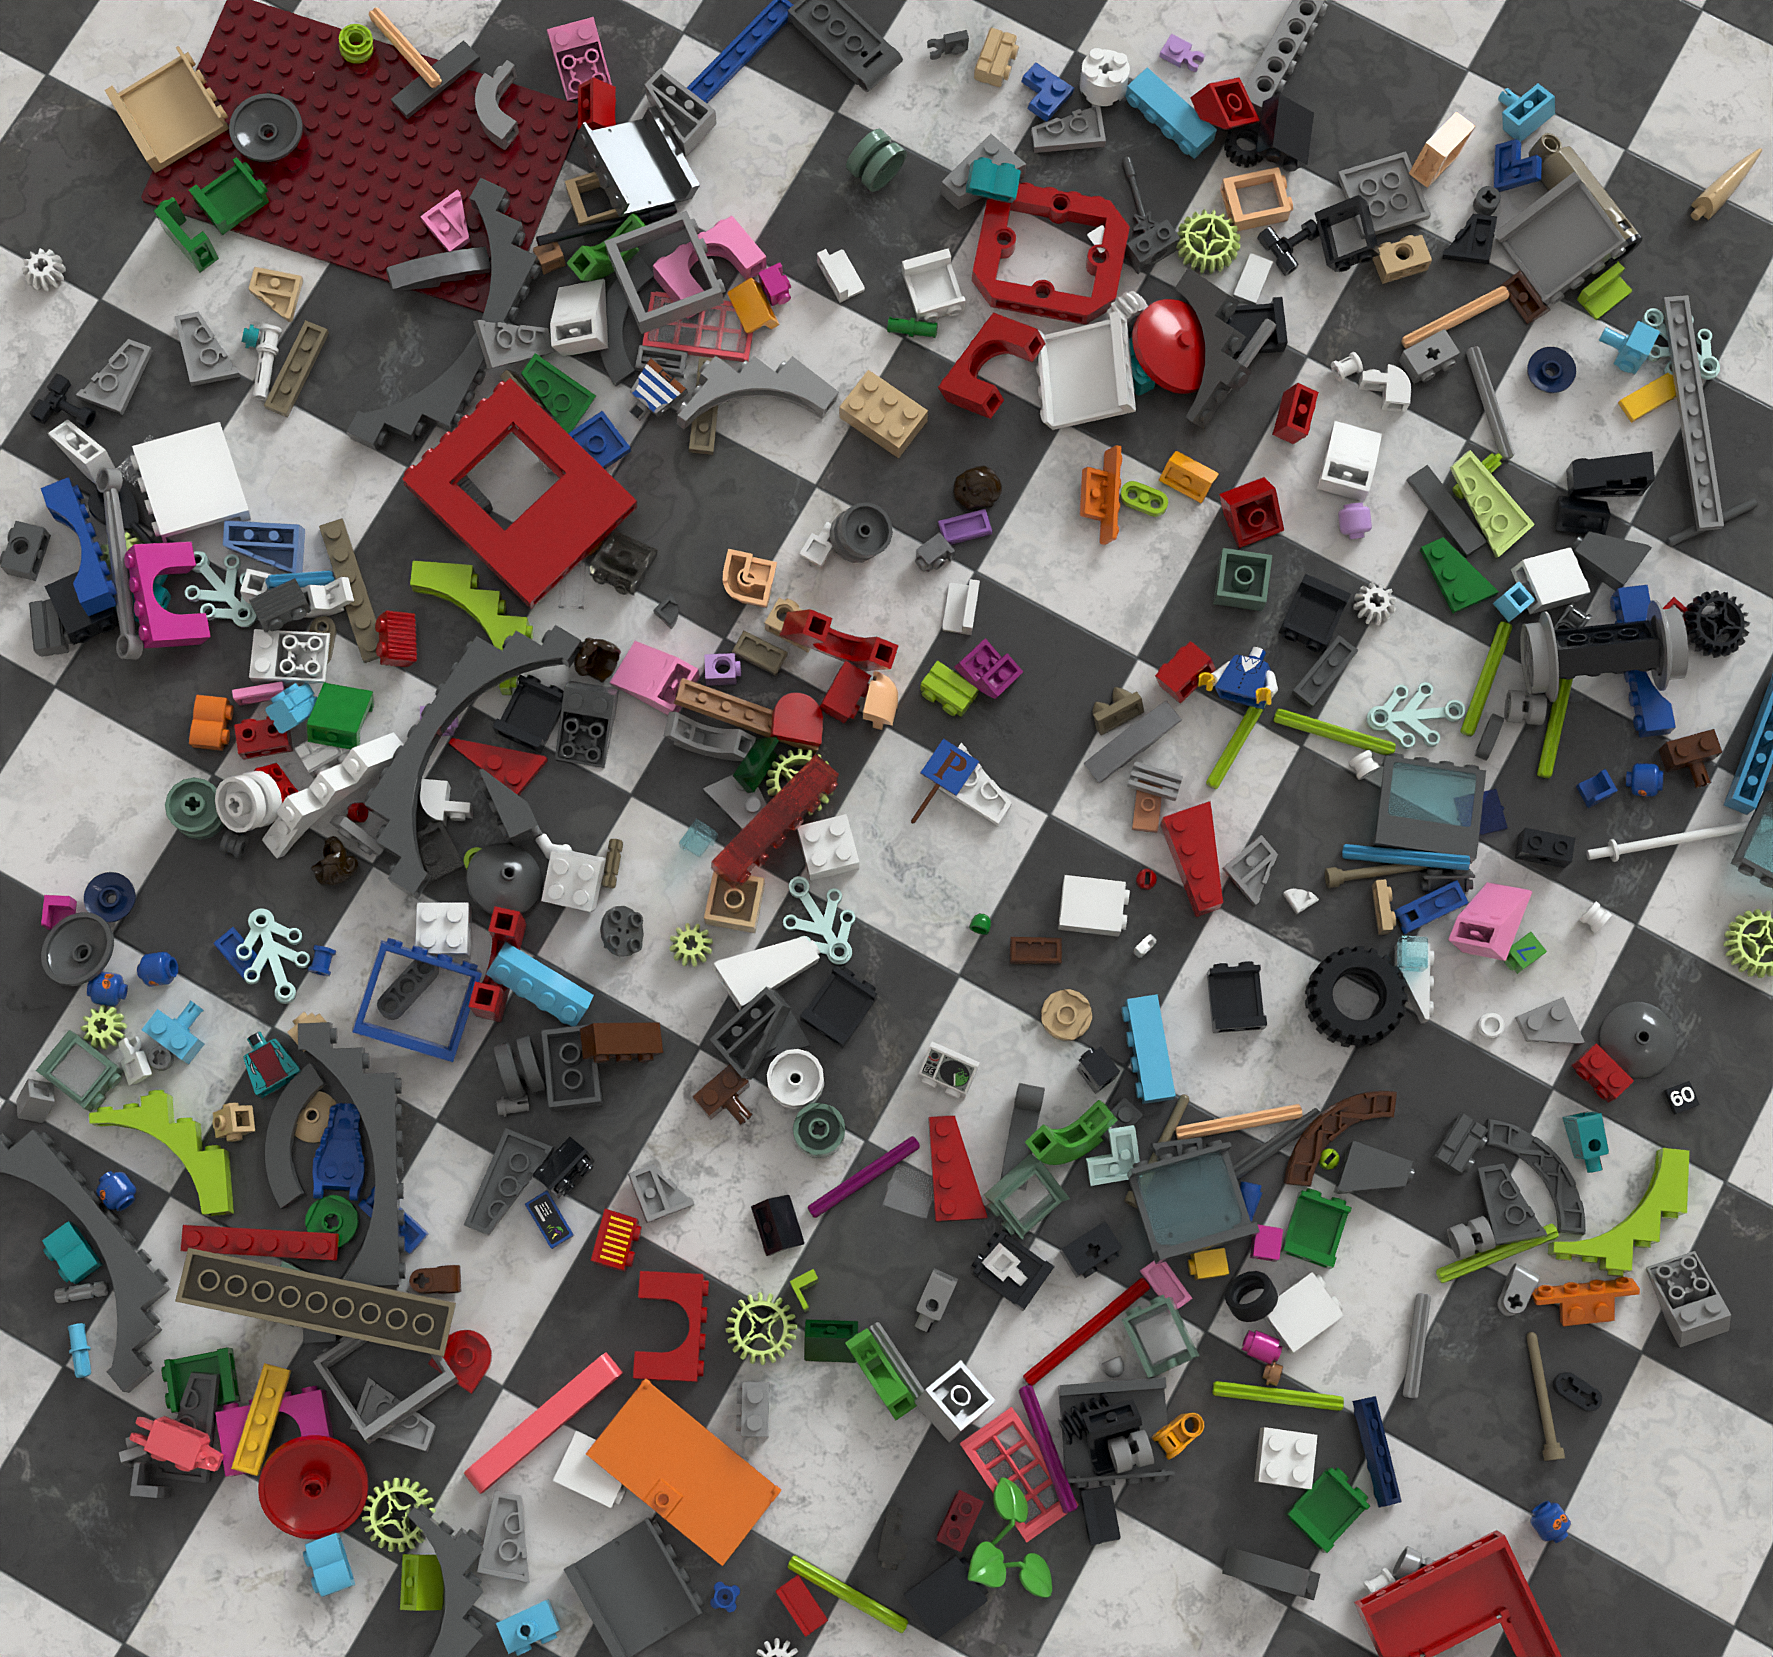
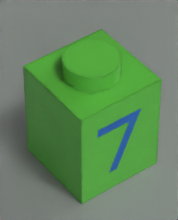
[1504,932,1547,974]

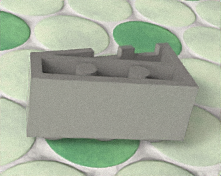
[941,134,1026,210]

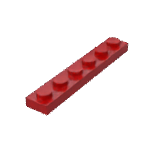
[180,1225,339,1260]

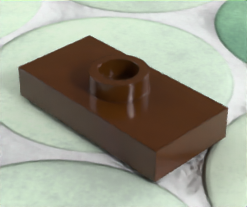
[1010,937,1062,965]

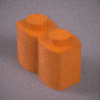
[189,695,234,751]

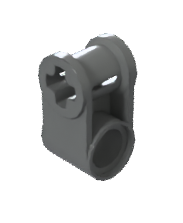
[1553,601,1592,630]

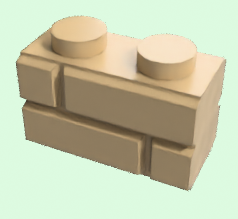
[974,27,1019,87]

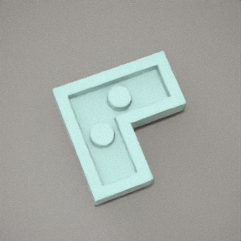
[1086,1125,1142,1186]

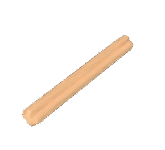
[368,8,442,88]
[1401,286,1509,349]
[1175,1104,1302,1140]

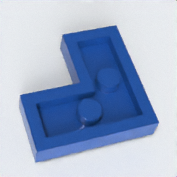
[1021,63,1074,122]
[1494,139,1542,192]

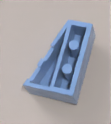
[223,520,305,573]

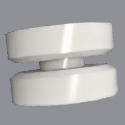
[215,771,282,832]
[767,1049,824,1111]

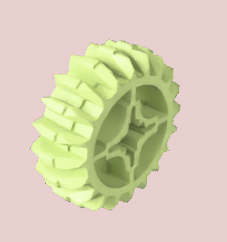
[1176,209,1241,274]
[766,749,835,817]
[1723,909,1773,978]
[726,1292,797,1365]
[362,1478,436,1552]

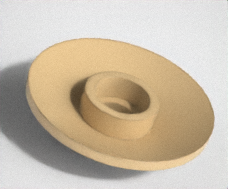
[295,1091,337,1143]

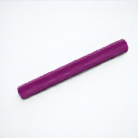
[808,1136,920,1218]
[1019,1385,1077,1514]

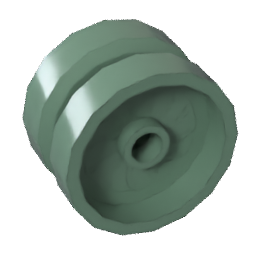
[846,128,907,192]
[165,777,225,840]

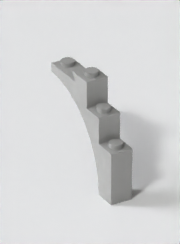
[676,356,839,429]

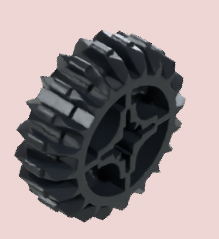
[1682,590,1750,658]

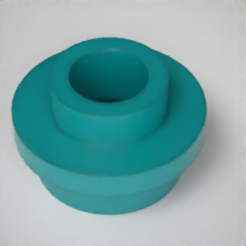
[241,324,259,349]

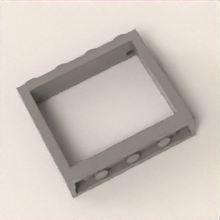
[604,211,726,334]
[313,1336,459,1444]

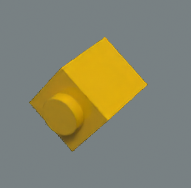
[1188,1248,1229,1281]

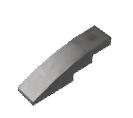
[386,247,491,291]
[1084,700,1182,783]

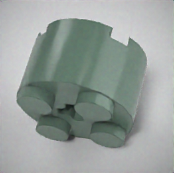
[793,1103,845,1158]

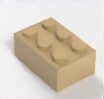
[839,370,928,458]

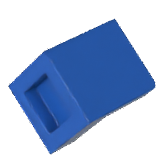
[1576,769,1618,808]

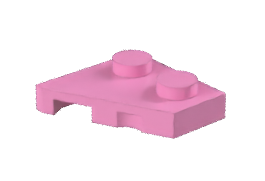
[420,189,470,252]

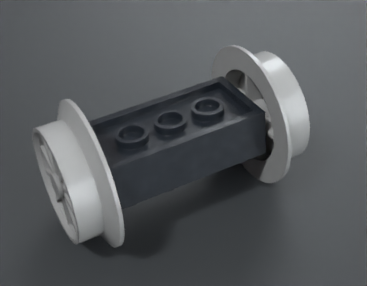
[1520,600,1688,702]

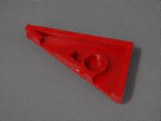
[448,738,548,796]

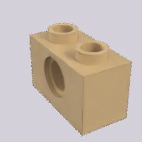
[1373,235,1432,284]

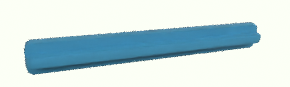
[1342,844,1470,870]

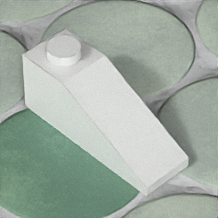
[48,420,116,484]

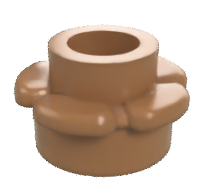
[1262,1360,1283,1386]

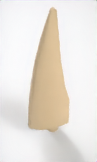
[1691,148,1762,221]

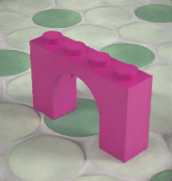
[124,542,211,649]
[215,1386,334,1477]

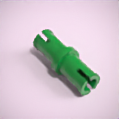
[887,317,938,338]

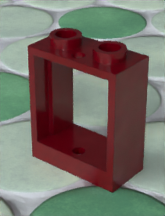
[935,1490,984,1552]

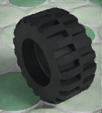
[1305,946,1408,1048]

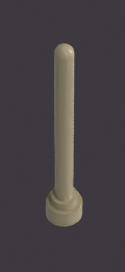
[1324,864,1428,888]
[1124,1094,1189,1209]
[1526,1332,1565,1461]

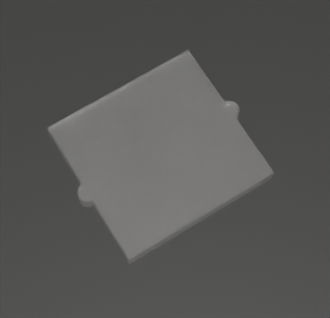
[883,1164,934,1220]

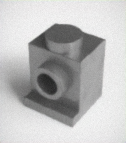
[915,532,955,572]

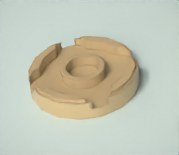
[1041,989,1092,1041]

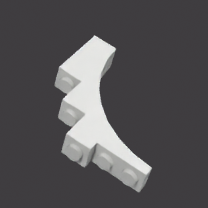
[262,732,404,859]

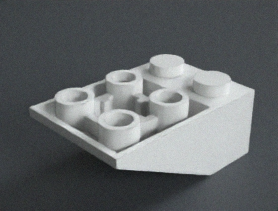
[550,279,608,357]
[1317,421,1382,502]
[249,629,330,687]

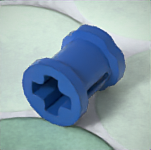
[307,945,336,976]

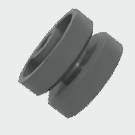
[830,502,893,563]
[494,1035,546,1101]

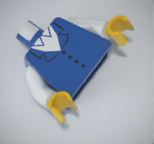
[1198,647,1278,710]

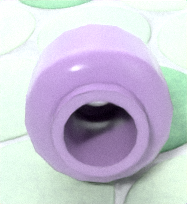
[1338,502,1372,539]

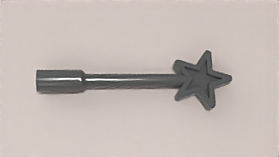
[1122,157,1159,233]

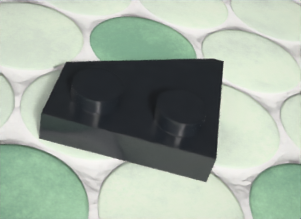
[1443,214,1497,264]

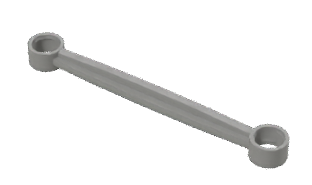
[96,468,143,660]

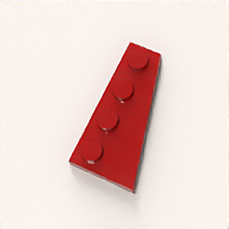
[928,1116,988,1222]

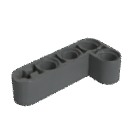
[1000,1083,1045,1191]

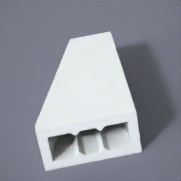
[712,936,820,1011]

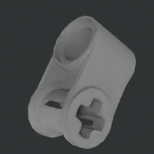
[1497,1263,1540,1316]

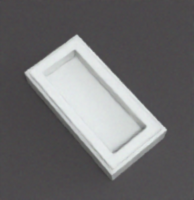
[1233,253,1273,305]

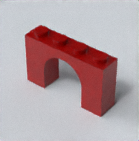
[938,312,1046,419]
[780,609,899,671]
[468,906,527,1022]
[633,1271,709,1382]

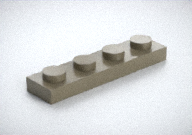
[264,320,329,418]
[689,357,723,455]

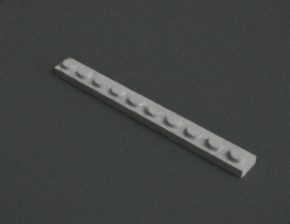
[1662,295,1724,531]

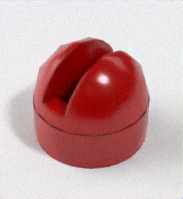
[346,802,369,823]
[1136,869,1157,890]

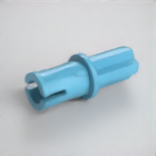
[67,1323,91,1378]

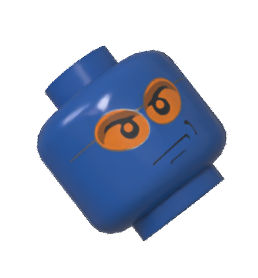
[1626,763,1663,797]
[137,952,178,987]
[87,971,128,1007]
[96,1171,136,1211]
[1530,1501,1571,1543]

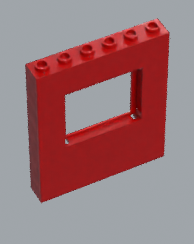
[402,378,637,609]
[1354,1530,1562,1657]

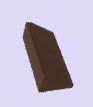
[1500,270,1550,324]

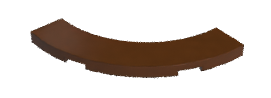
[1284,1090,1397,1187]

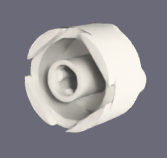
[1080,48,1130,106]

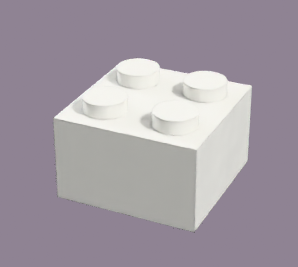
[797,814,859,881]
[541,848,606,912]
[415,903,472,959]
[1254,1427,1317,1489]

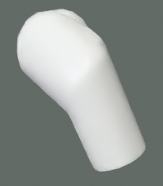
[535,834,572,860]

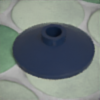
[1527,347,1576,393]
[84,872,136,923]

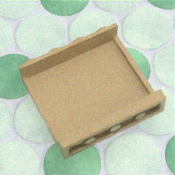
[104,46,229,173]

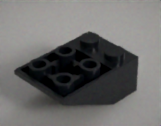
[533,1136,595,1199]

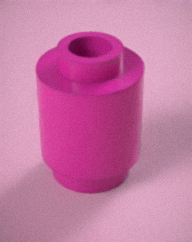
[1241,1330,1283,1364]

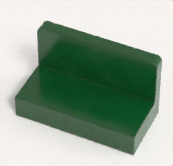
[733,737,779,793]
[804,1319,858,1363]

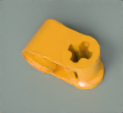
[1152,1413,1204,1460]

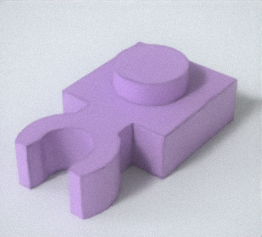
[1159,34,1205,72]

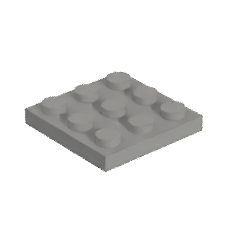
[1337,152,1431,239]

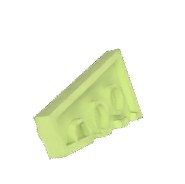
[1450,450,1535,558]

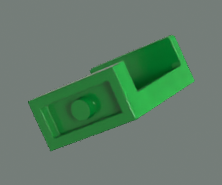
[189,157,269,235]
[154,197,219,273]
[307,683,374,750]
[1280,1188,1352,1269]
[161,1347,240,1414]
[1284,1467,1370,1553]

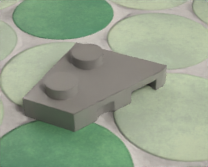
[1222,835,1278,906]
[1515,997,1585,1045]
[628,1164,694,1223]

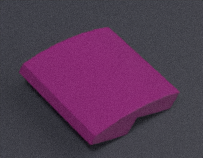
[954,638,1023,699]

